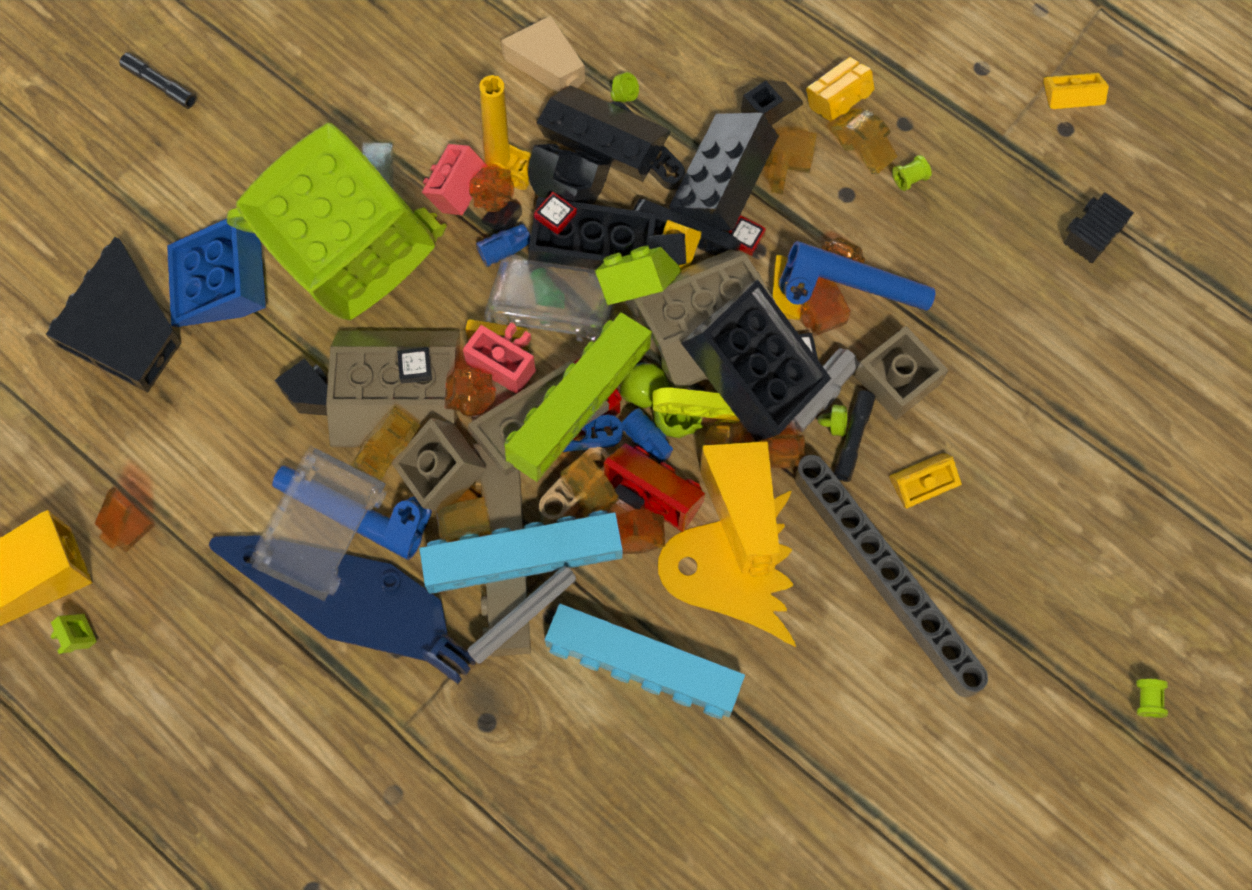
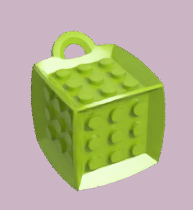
[226,123,436,321]

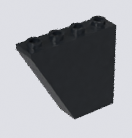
[46,237,181,393]

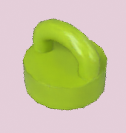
[611,72,639,103]
[817,405,848,436]

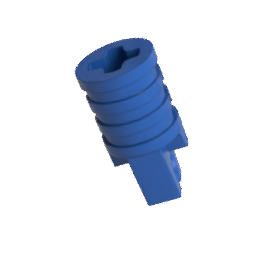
[475,224,531,267]
[622,408,673,463]

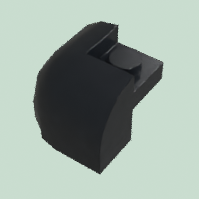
[528,144,611,204]

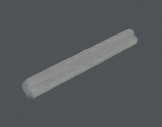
[468,566,576,664]

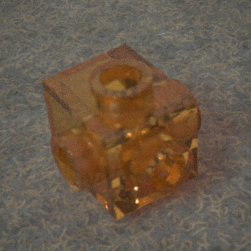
[469,166,514,212]
[445,368,496,416]

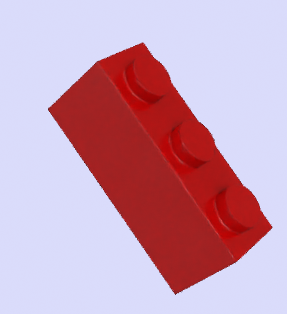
[604,443,705,532]

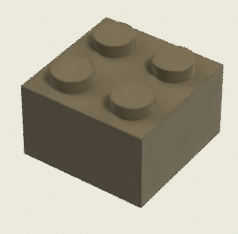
[855,326,949,420]
[392,418,487,513]

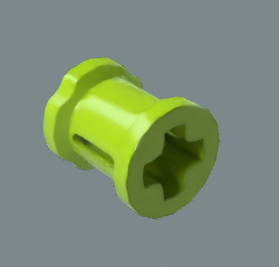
[892,155,932,191]
[1137,679,1168,718]

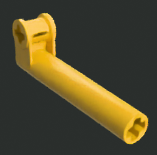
[479,75,531,190]

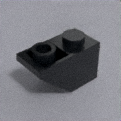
[741,80,803,125]
[274,358,328,416]

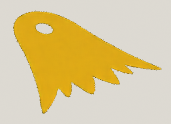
[658,491,796,647]

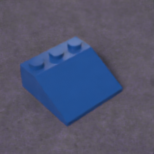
[167,219,266,327]

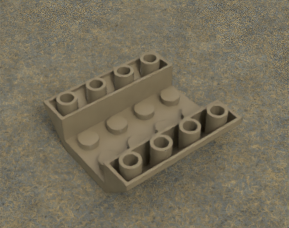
[625,249,775,389]
[326,331,460,448]

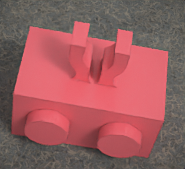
[422,144,489,216]
[463,322,536,394]

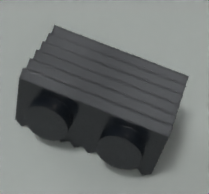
[1064,192,1135,263]

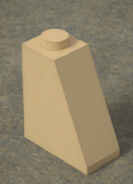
[501,16,585,93]

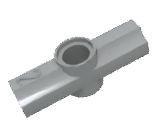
[789,348,860,432]

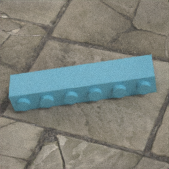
[419,511,623,594]
[545,604,745,719]

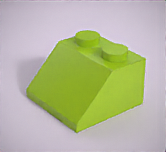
[595,246,681,305]

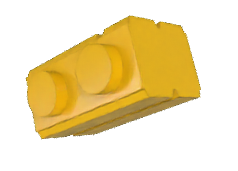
[806,57,875,122]

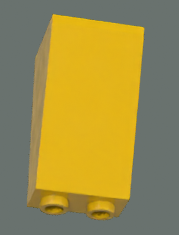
[700,441,780,577]
[0,510,93,626]

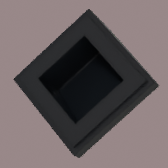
[481,199,522,232]
[648,233,686,265]

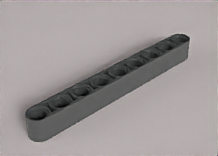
[795,455,988,697]

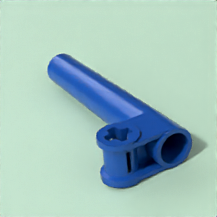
[779,241,936,311]
[272,465,432,560]

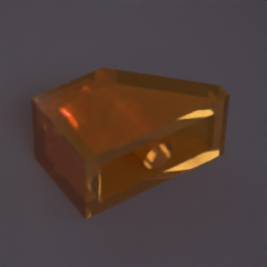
[800,277,851,337]
[94,487,154,553]
[616,509,665,554]

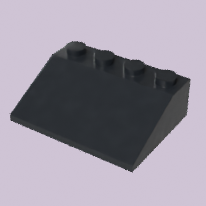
[681,279,832,442]

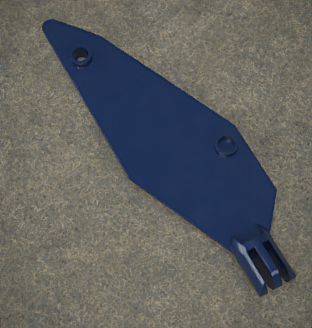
[209,535,476,684]

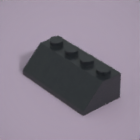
[536,85,671,182]

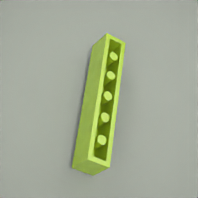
[504,312,652,482]

